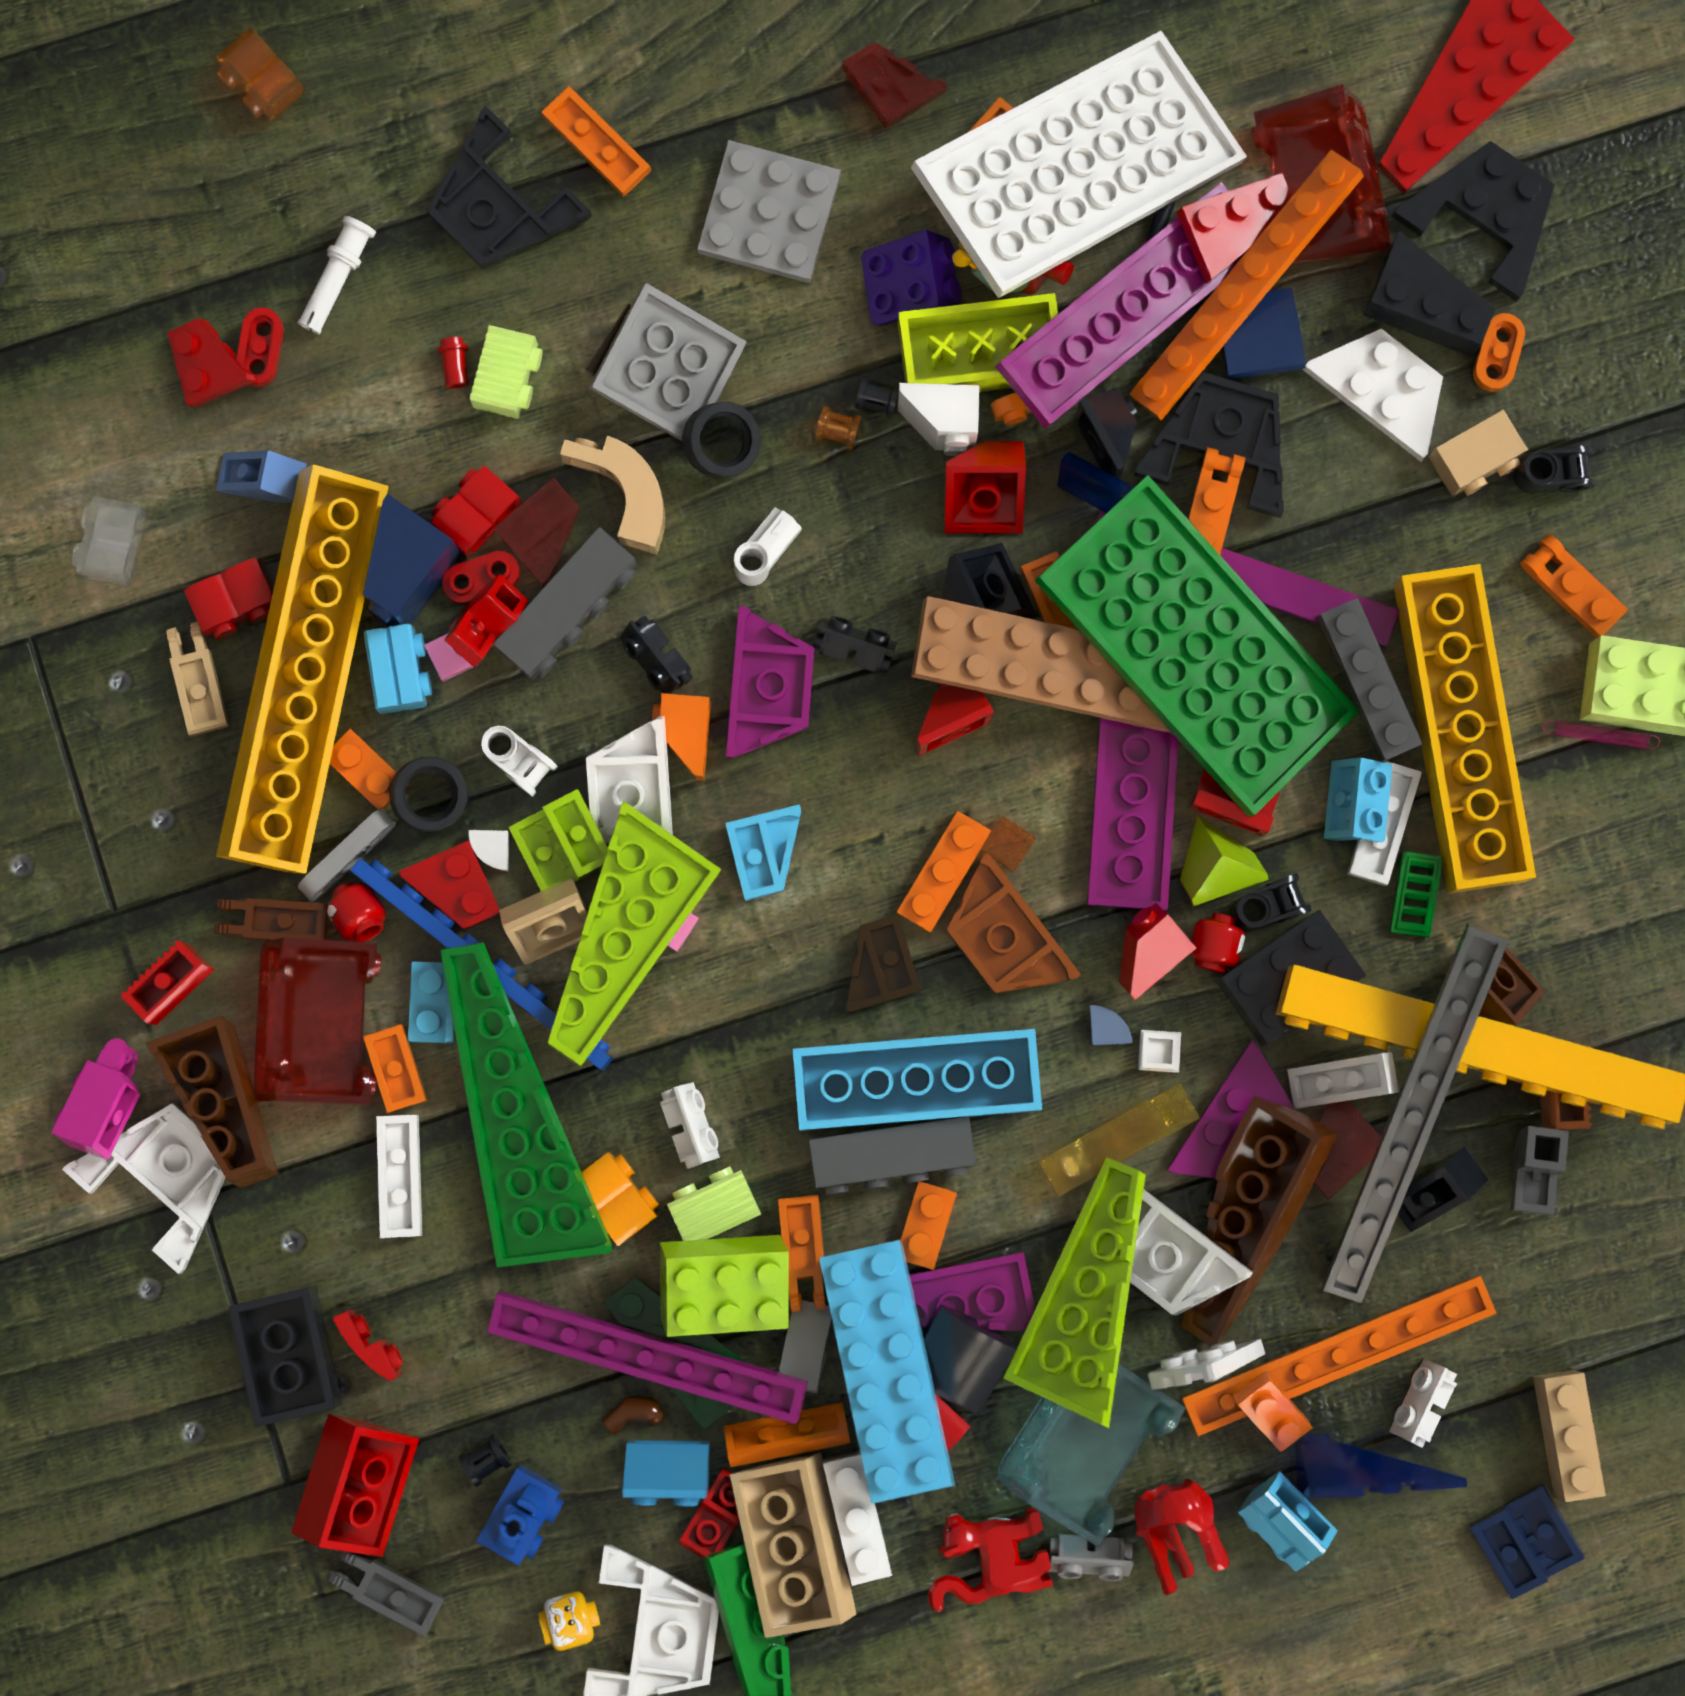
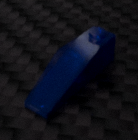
[1295,1433,1467,1499]

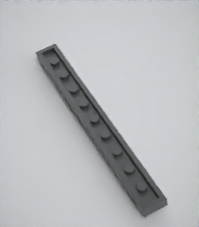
[1322,922,1509,1303]

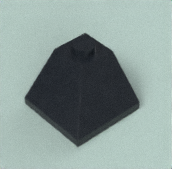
[1074,389,1138,487]
[942,543,1036,618]

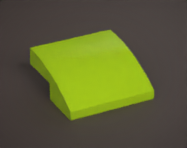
[508,789,608,891]

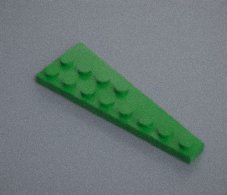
[440,942,613,1268]

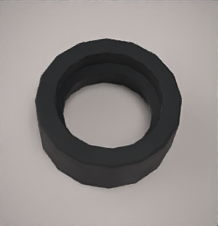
[682,402,761,478]
[389,756,468,832]

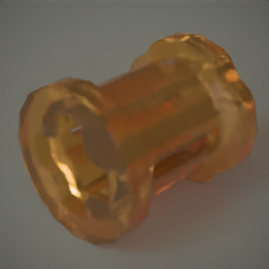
[815,405,862,450]

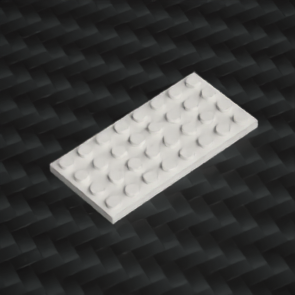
[911,31,1247,298]

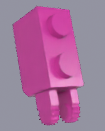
[51,1037,140,1160]

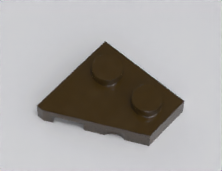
[846,914,922,1014]

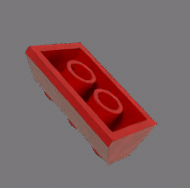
[291,1414,419,1557]

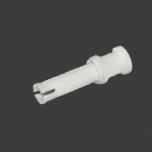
[297,216,376,335]

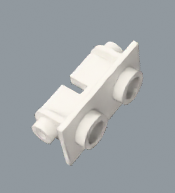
[660,1082,720,1169]
[1389,1358,1457,1448]

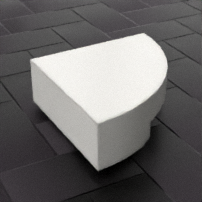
[468,830,510,872]

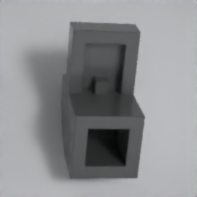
[1510,1126,1569,1216]

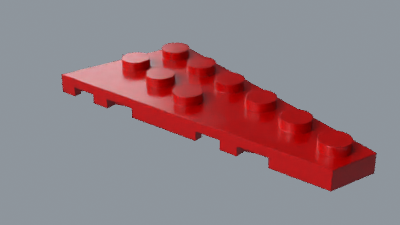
[1378,0,1575,194]

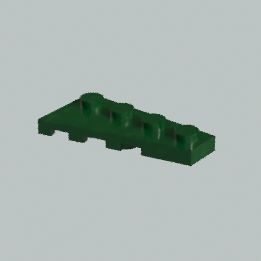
[603,1277,747,1430]

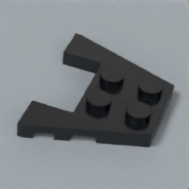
[427,106,592,269]
[1392,141,1555,302]
[1134,372,1284,518]

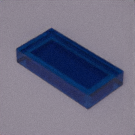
[1057,452,1133,513]

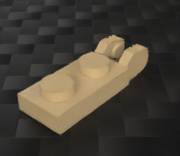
[166,622,230,737]

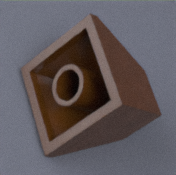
[1478,947,1546,1026]

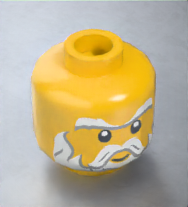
[538,1591,600,1651]

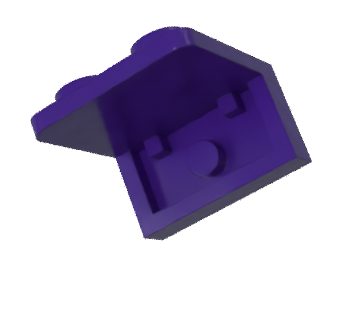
[861,230,962,326]

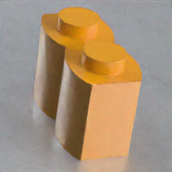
[582,1152,659,1246]

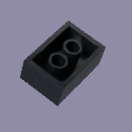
[1216,909,1366,1046]
[228,1285,343,1427]

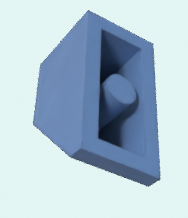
[216,450,307,503]

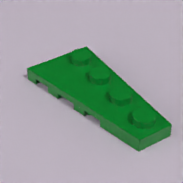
[703,1541,791,1696]

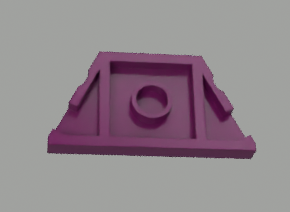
[726,606,815,759]
[1166,1041,1295,1179]

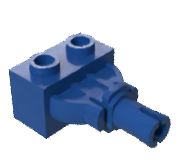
[476,1465,564,1566]

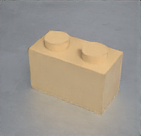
[1429,409,1528,497]

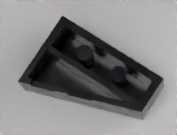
[1363,231,1495,357]

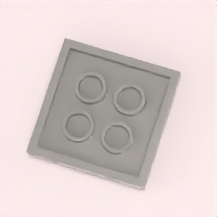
[697,140,841,284]
[589,283,747,441]

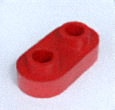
[236,308,284,388]
[442,551,521,606]

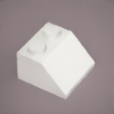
[897,383,979,456]

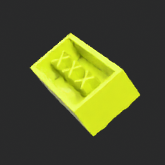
[898,293,1058,392]

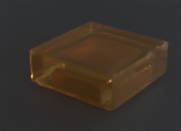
[981,816,1036,872]

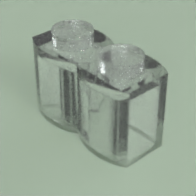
[72,496,146,587]

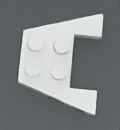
[62,1103,226,1274]
[584,1544,719,1696]

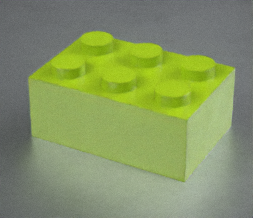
[660,1235,789,1337]

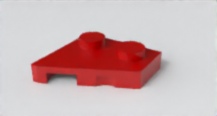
[167,318,256,407]
[398,840,500,930]

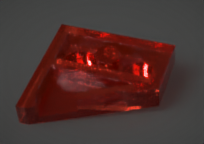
[841,42,948,129]
[494,478,580,587]
[1314,1101,1381,1200]

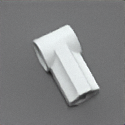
[734,507,802,586]

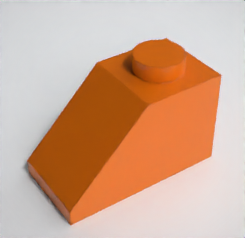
[652,693,711,781]

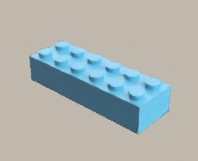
[793,1029,1042,1131]
[819,1240,955,1504]

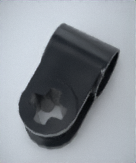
[1514,446,1595,494]
[1230,873,1312,932]

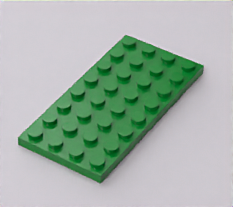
[1035,475,1359,818]

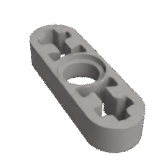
[297,808,396,902]

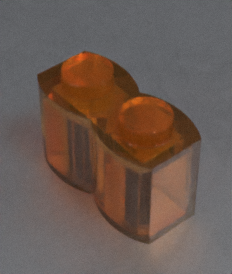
[215,27,306,122]

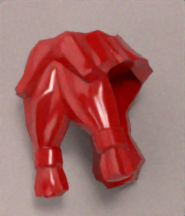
[1134,1478,1230,1596]

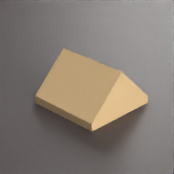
[499,878,588,965]

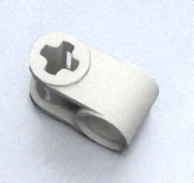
[481,726,558,797]

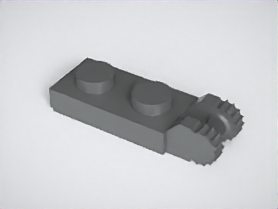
[327,1551,446,1637]

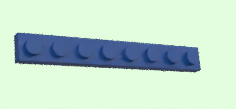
[350,858,613,1071]

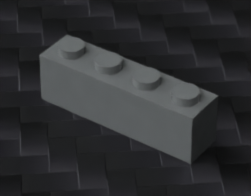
[493,527,637,682]
[1316,598,1422,760]
[809,1116,976,1195]

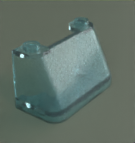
[998,1363,1186,1547]

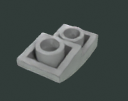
[779,1300,833,1393]

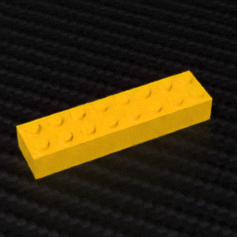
[1393,564,1536,894]

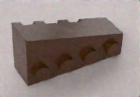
[145,1015,279,1188]

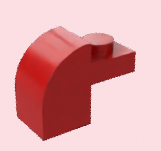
[444,574,529,667]

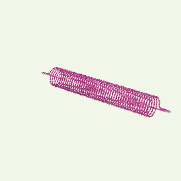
[1543,720,1660,749]

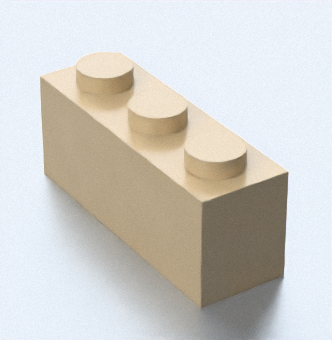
[1533,1370,1606,1502]

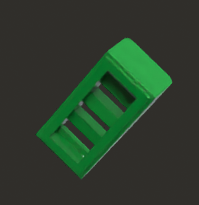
[1389,852,1443,938]

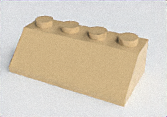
[730,1452,856,1638]

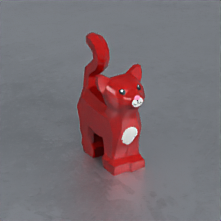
[928,1507,1053,1612]

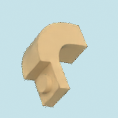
[560,436,665,555]

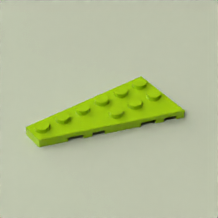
[548,801,721,1067]
[1003,1157,1146,1428]

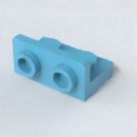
[1324,758,1392,843]
[408,962,457,1044]

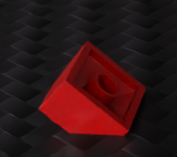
[944,441,1026,533]
[915,683,994,757]

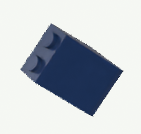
[363,494,462,627]

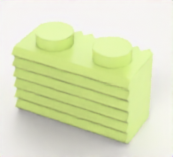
[470,325,542,419]
[667,1166,761,1241]

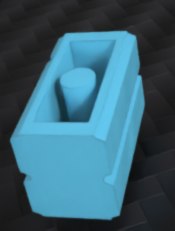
[364,624,432,714]
[1238,1471,1337,1572]

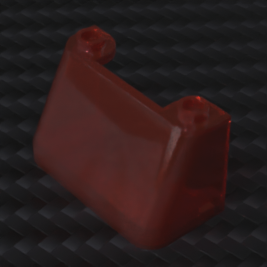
[1252,84,1391,266]
[254,938,382,1105]

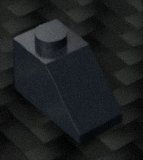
[1398,1147,1488,1232]

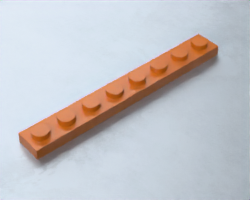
[1129,150,1364,421]
[1181,1275,1497,1436]

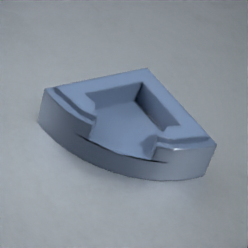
[1089,1005,1132,1046]

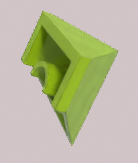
[1180,814,1269,906]

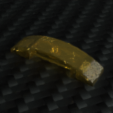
[1039,1083,1200,1197]

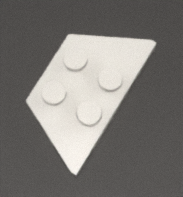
[1303,329,1443,462]
[586,716,673,844]
[1130,1189,1253,1316]
[1148,1339,1265,1390]

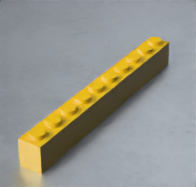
[1276,965,1685,1129]

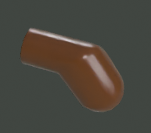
[602,1396,664,1435]

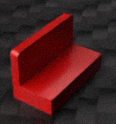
[1189,769,1279,837]

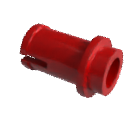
[437,337,470,389]

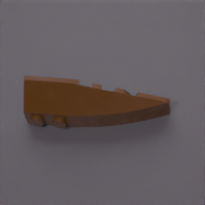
[1181,1096,1339,1346]

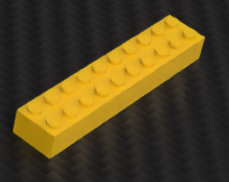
[216,464,389,874]

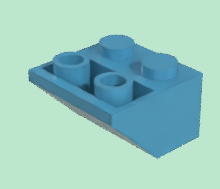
[623,1440,710,1506]

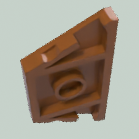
[946,852,1081,994]

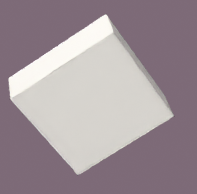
[1138,1030,1181,1073]

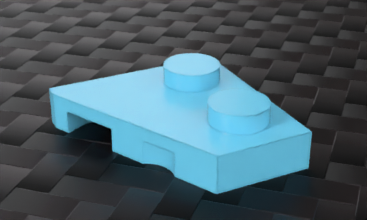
[725,804,801,901]

